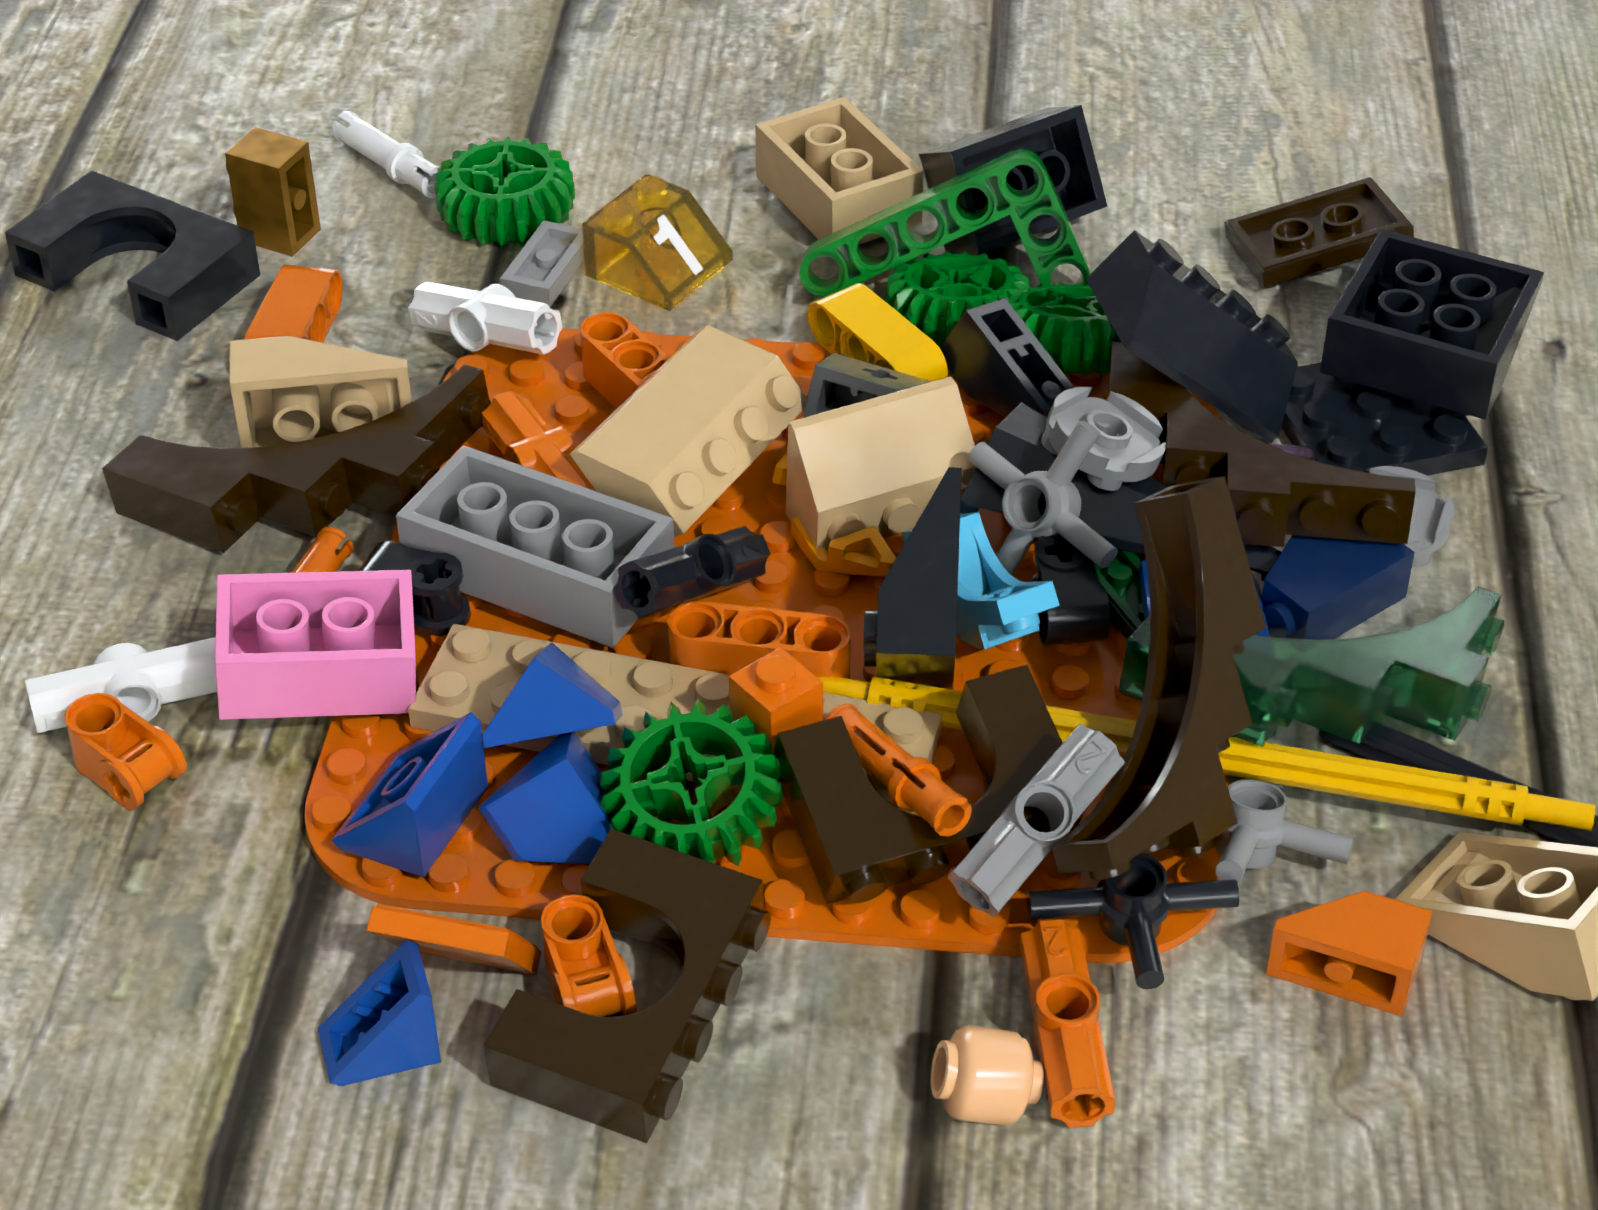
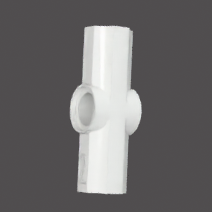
[408,281,563,355]
[25,637,217,733]

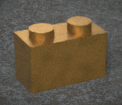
[225,127,321,257]

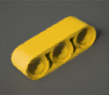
[807,283,948,382]

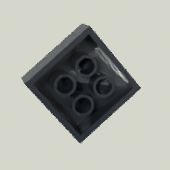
[1320,229,1544,420]

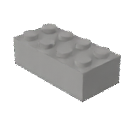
[396,445,674,648]

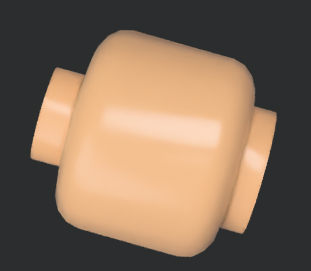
[931,1025,1044,1126]

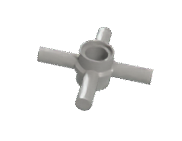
[968,420,1118,575]
[1215,779,1354,883]

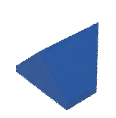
[482,643,623,748]
[478,732,612,865]
[318,940,441,1086]

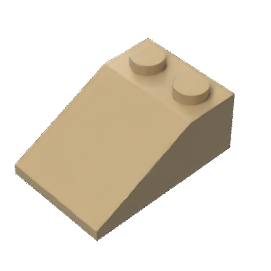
[229,336,412,448]
[1396,831,1598,1001]

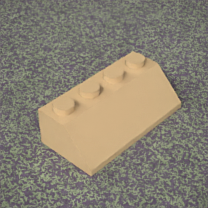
[570,325,807,537]

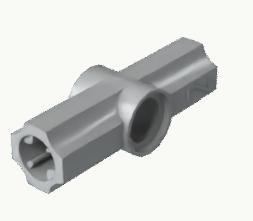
[948,723,1125,917]

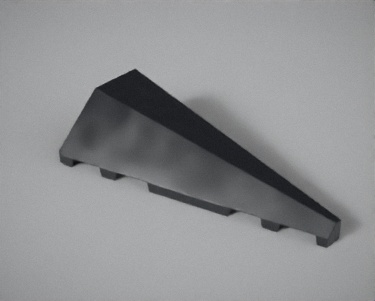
[960,403,1281,581]

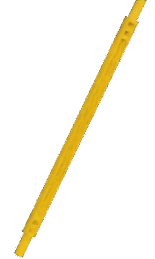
[818,676,1596,831]

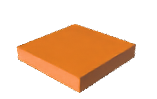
[366,904,542,975]

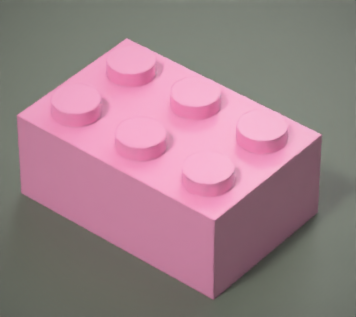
[215,570,416,720]

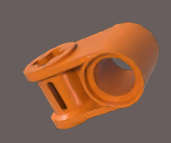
[65,693,187,810]
[541,894,637,1017]

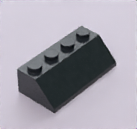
[1086,230,1298,444]

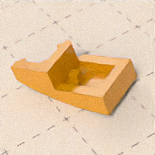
[790,517,896,576]

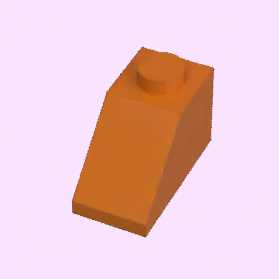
[1266,891,1433,1017]

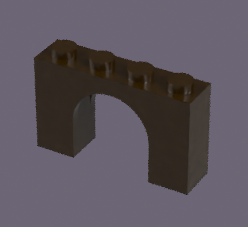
[773,664,1085,905]
[483,829,771,1143]

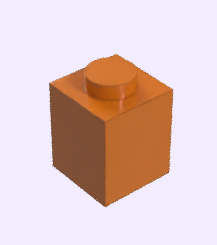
[729,647,823,755]

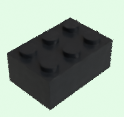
[919,105,1108,255]

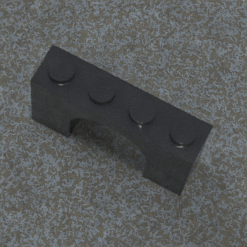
[5,170,260,341]

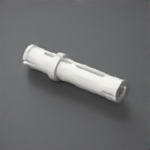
[332,111,441,198]

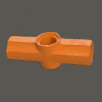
[481,391,596,491]
[1019,919,1115,1128]

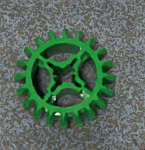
[435,137,575,247]
[884,251,1030,348]
[1008,282,1122,376]
[600,699,783,866]

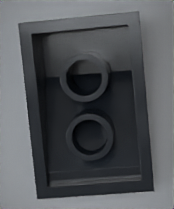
[863,467,962,690]

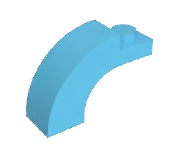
[901,512,1060,649]

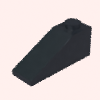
[940,298,1074,417]

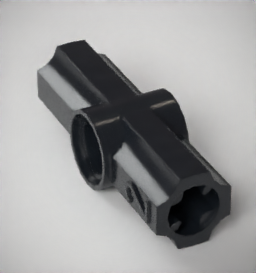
[613,526,771,618]

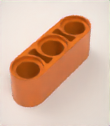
[243,265,343,343]
[580,312,670,409]
[668,601,851,679]

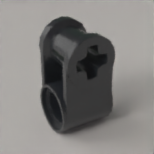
[1030,534,1110,646]
[358,541,471,636]

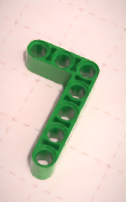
[799,149,1090,297]

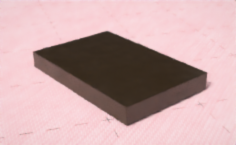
[1224,177,1414,288]

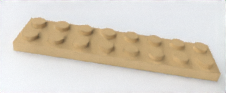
[408,624,942,815]

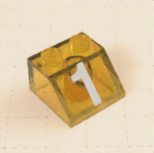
[582,174,733,311]

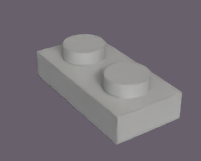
[500,220,593,307]

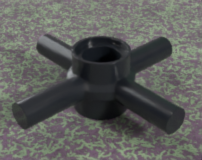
[1027,854,1239,989]

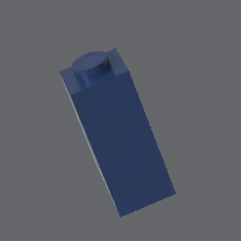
[1262,535,1415,658]

